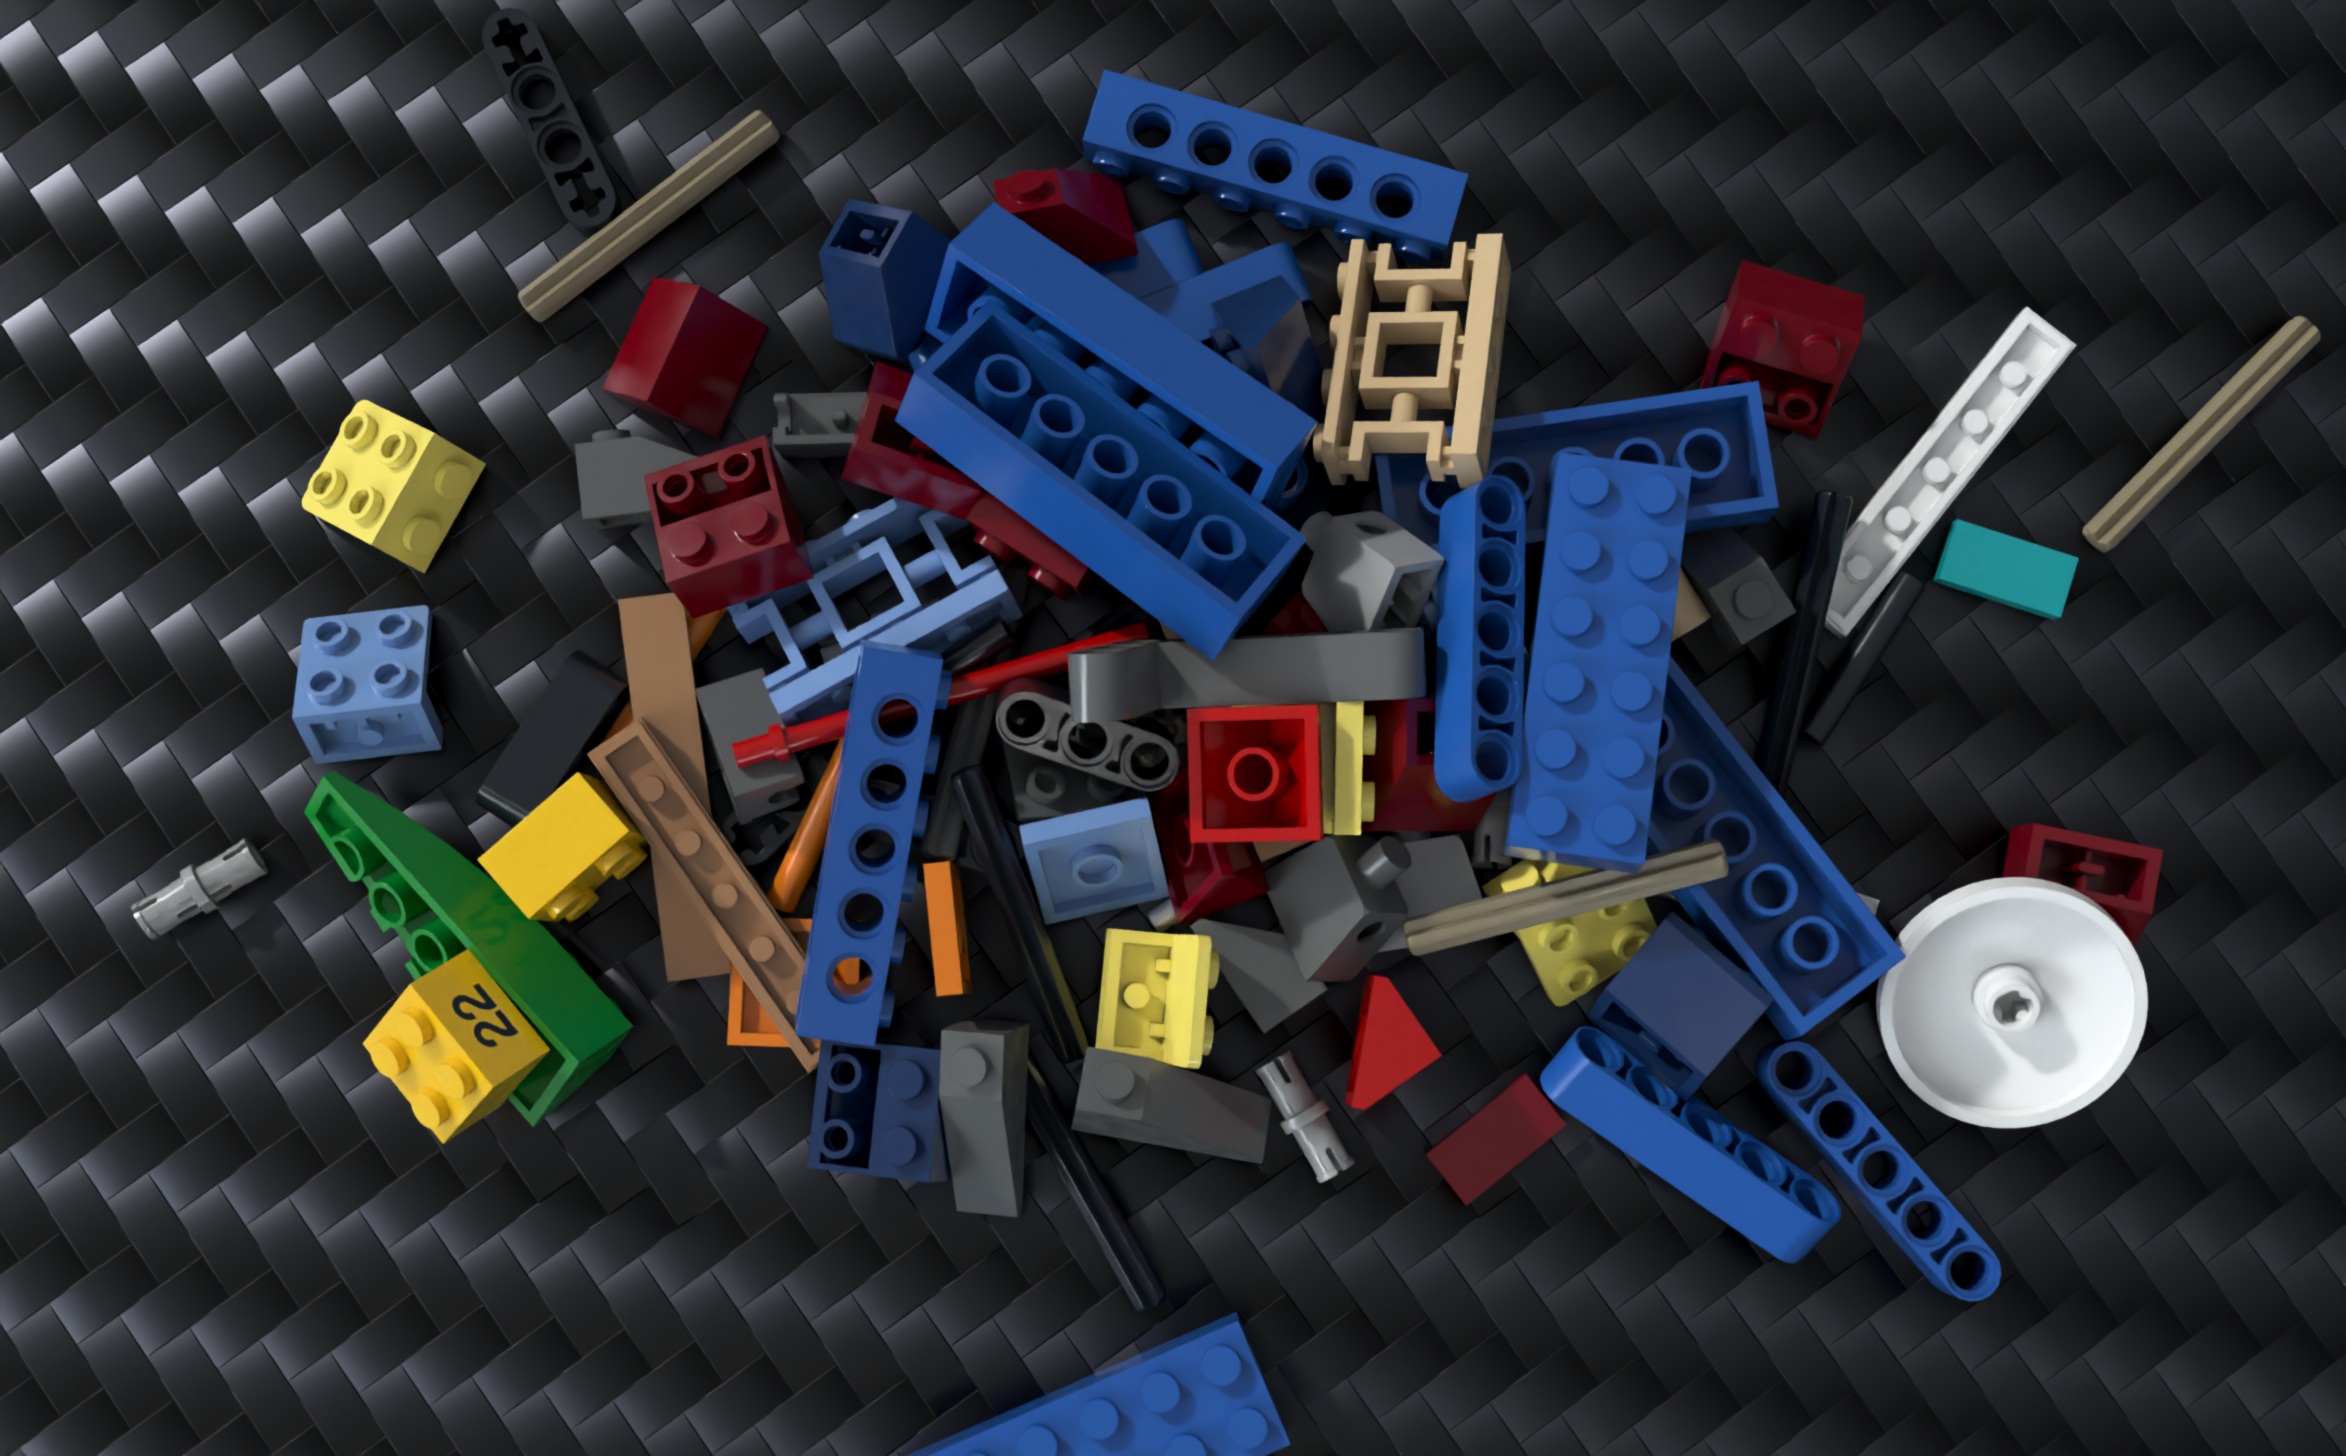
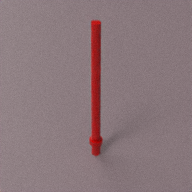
[732,622,1150,769]

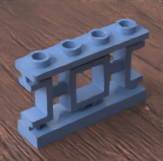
[727,497,1023,727]

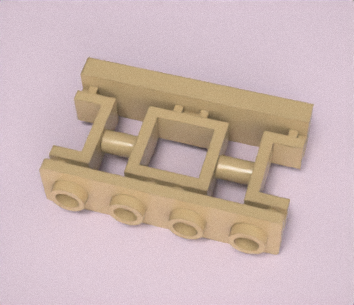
[1313,233,1511,488]

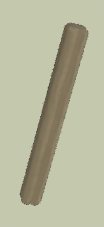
[518,110,780,322]
[2082,316,2321,553]
[1403,839,1729,956]

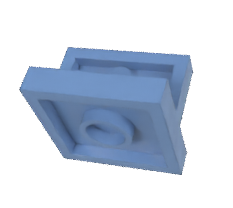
[1019,789,1170,925]

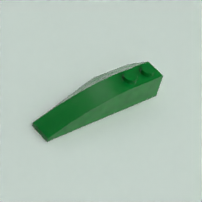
[304,771,633,1127]

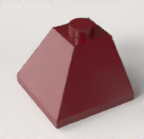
[993,168,1138,265]

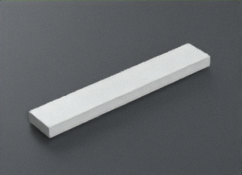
[1791,307,2077,639]

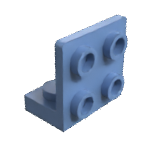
[292,605,444,764]

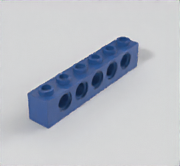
[1082,69,1468,264]
[795,639,952,1047]

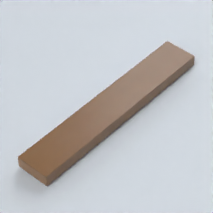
[618,593,732,982]
[587,717,821,1073]

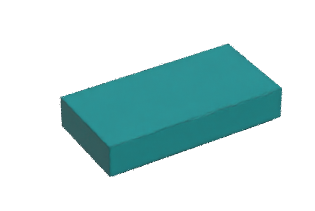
[1933,519,2079,620]

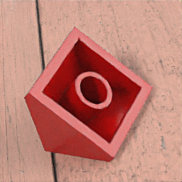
[1187,705,1324,843]
[1344,975,1442,1110]

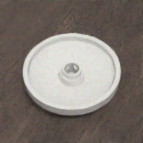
[1876,877,2148,1128]

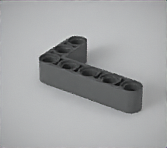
[1067,628,1427,723]

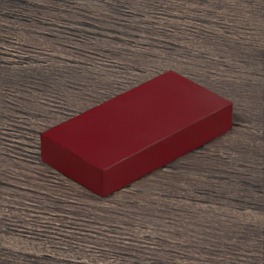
[1424,1073,1567,1206]

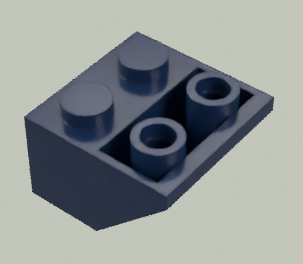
[819,199,952,363]
[1209,275,1327,434]
[1587,911,1775,1102]
[807,1039,952,1183]

